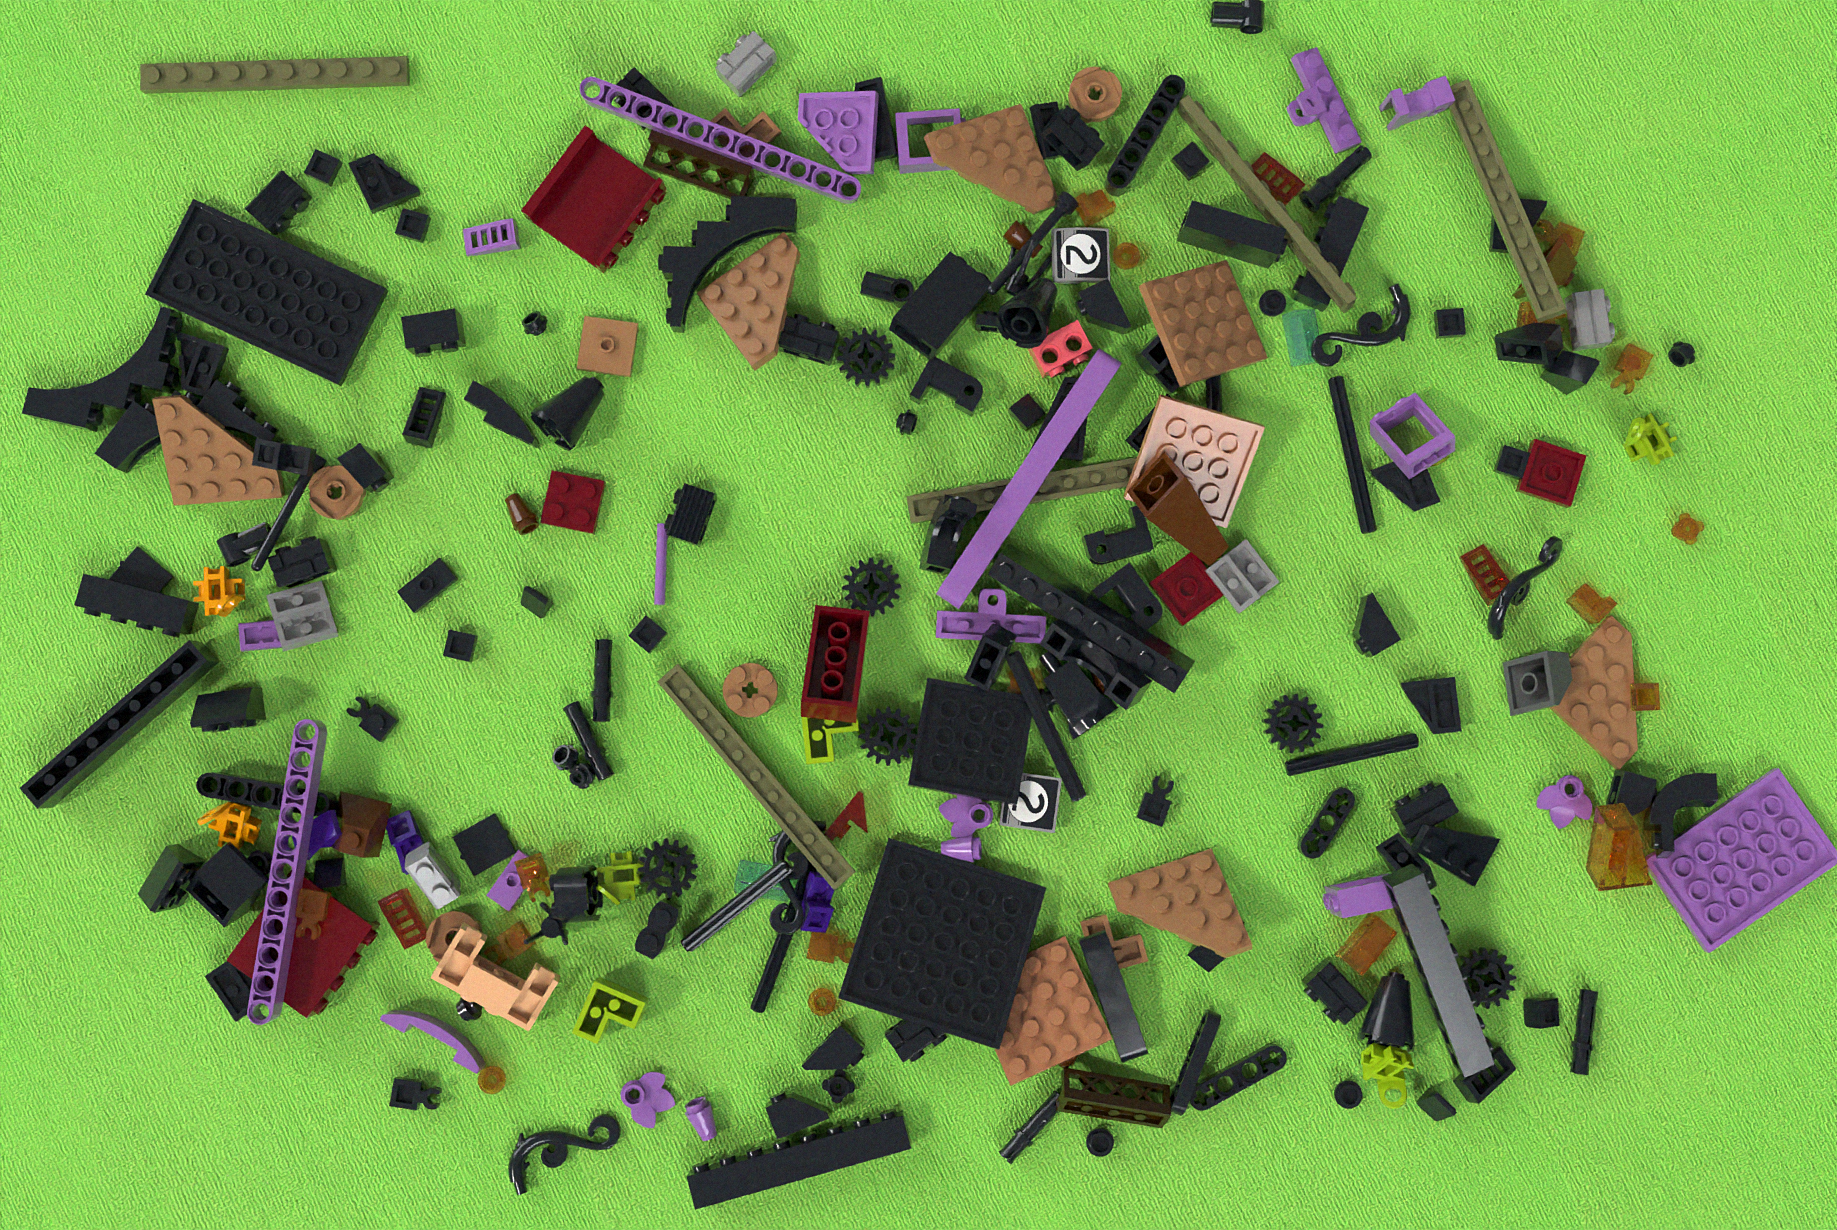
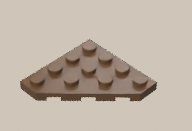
[924,104,1058,214]
[697,232,801,371]
[152,395,285,506]
[1549,616,1638,770]
[1108,848,1252,958]

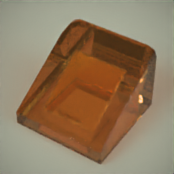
[1629,683,1660,711]

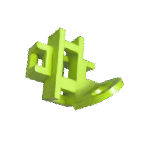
[1622,413,1677,465]
[596,851,644,906]
[1361,1043,1414,1109]

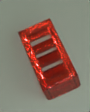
[1251,152,1306,207]
[1459,544,1510,607]
[377,888,427,950]

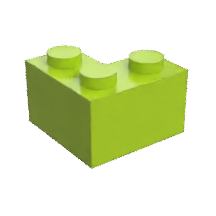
[802,713,859,765]
[572,977,650,1044]

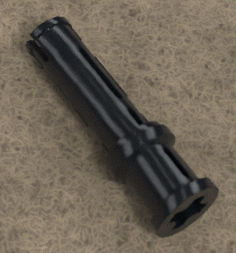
[1300,145,1372,212]

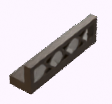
[643,130,754,200]
[1056,1067,1171,1128]

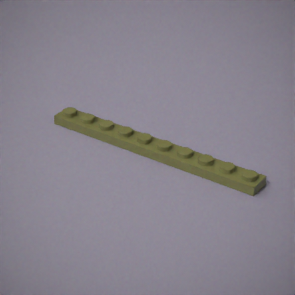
[140,56,410,94]
[1448,79,1566,323]
[1178,95,1357,313]
[906,457,1137,524]
[657,664,856,890]

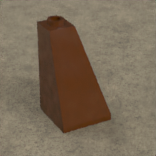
[1127,451,1229,566]

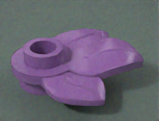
[1536,775,1592,829]
[939,795,993,838]
[621,1071,675,1128]

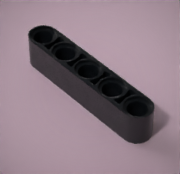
[1105,75,1185,196]
[196,772,338,816]
[1079,930,1148,1063]

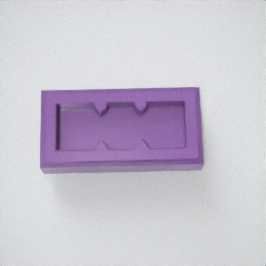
[238,620,282,652]
[486,850,542,911]

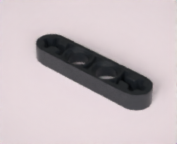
[1170,1009,1221,1116]
[1189,1043,1287,1111]

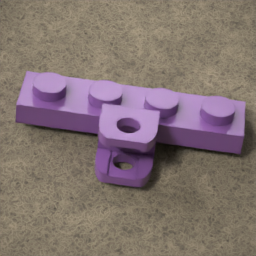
[1286,47,1362,154]
[936,588,1046,643]

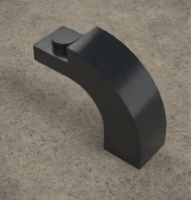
[919,494,977,575]
[1643,773,1718,858]

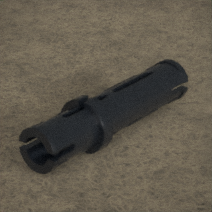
[591,639,613,722]
[563,701,615,782]
[1570,989,1598,1075]
[999,1090,1060,1165]

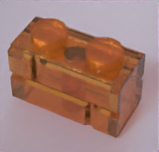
[1335,913,1397,976]

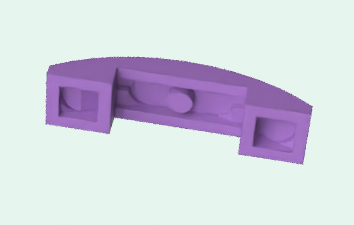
[380,1010,486,1074]

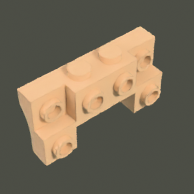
[431,922,560,1031]

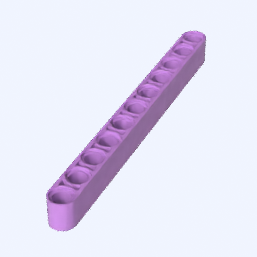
[579,77,861,204]
[936,348,1122,609]
[247,719,327,1025]

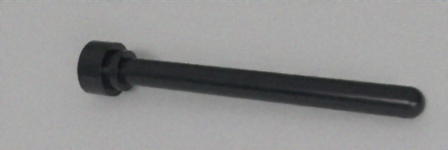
[987,192,1078,295]
[251,454,327,571]

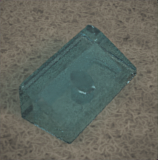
[1282,309,1319,367]
[734,860,792,902]

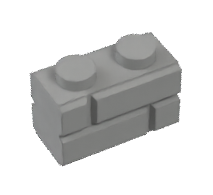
[715,31,777,97]
[1564,289,1615,351]
[405,841,461,910]

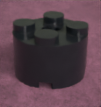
[549,865,603,924]

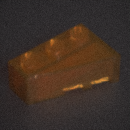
[1586,803,1653,891]

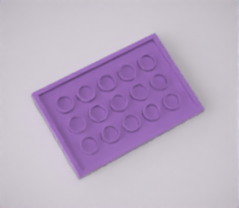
[1641,768,1837,953]

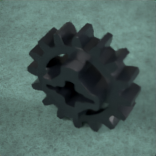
[837,328,895,388]
[842,558,901,617]
[1262,694,1324,753]
[858,707,917,766]
[636,838,698,900]
[1458,947,1516,1009]

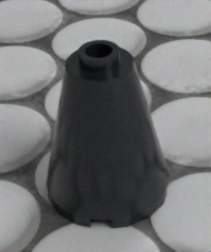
[996,277,1057,349]
[530,376,604,451]
[1357,972,1415,1052]

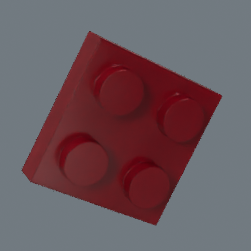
[1516,439,1587,508]
[540,470,606,535]
[1148,552,1223,627]

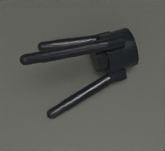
[1003,239,1052,296]
[524,902,569,945]

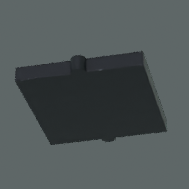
[108,546,174,593]
[452,813,516,876]

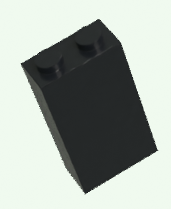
[1177,200,1288,269]
[889,251,992,362]

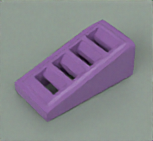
[463,218,520,257]

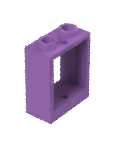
[895,108,966,174]
[1370,393,1455,479]
[1323,873,1393,918]

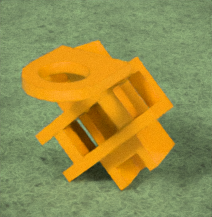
[193,566,245,617]
[197,802,262,850]

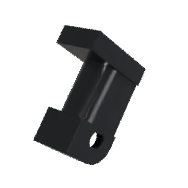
[910,357,983,417]
[1082,506,1154,565]
[1090,563,1162,630]

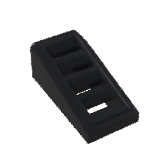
[402,387,446,448]
[1453,1046,1516,1104]

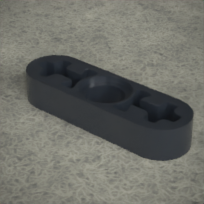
[1298,788,1355,859]

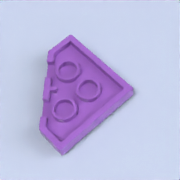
[798,91,879,174]

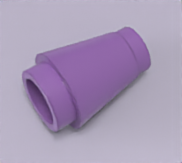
[941,835,982,862]
[685,1096,717,1141]

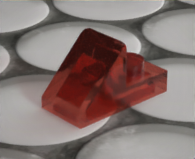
[824,790,868,841]

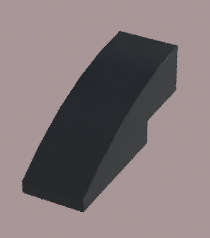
[464,380,539,448]

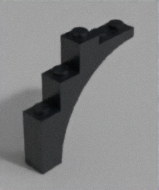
[658,196,798,333]
[22,306,183,432]
[94,380,284,473]

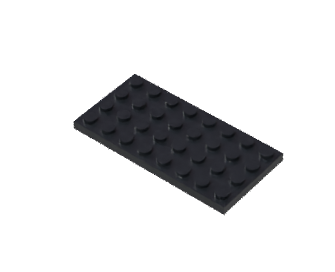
[145,199,389,386]

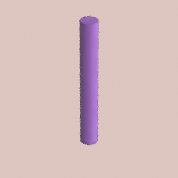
[654,523,668,605]

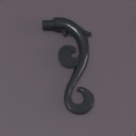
[1310,283,1411,367]
[1487,536,1563,640]
[769,818,826,935]
[508,1114,621,1195]

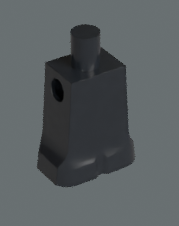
[1039,651,1119,740]

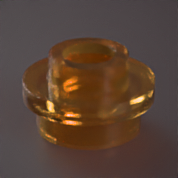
[1113,242,1140,270]
[808,988,836,1016]
[478,1066,506,1094]

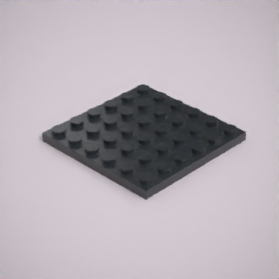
[838,838,1047,1050]

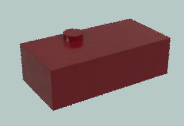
[801,605,870,723]

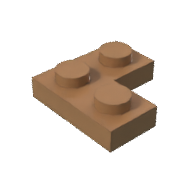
[710,108,781,158]
[1079,914,1148,969]

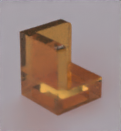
[1075,189,1117,228]
[1566,583,1618,625]

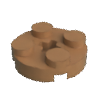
[1068,67,1122,123]
[308,465,366,520]
[723,663,778,718]
[426,910,483,963]

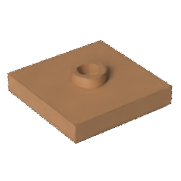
[577,316,639,378]

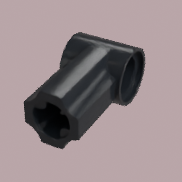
[1210,0,1265,34]
[860,271,914,308]
[216,522,277,567]

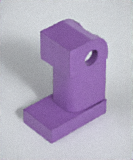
[1379,75,1455,131]

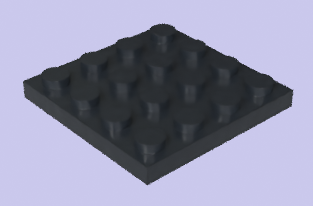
[908,678,1032,806]

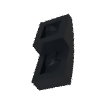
[252,438,317,476]

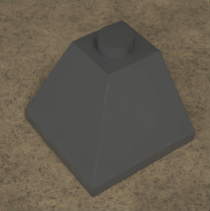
[1503,651,1573,716]

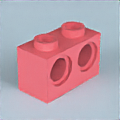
[1028,320,1093,378]

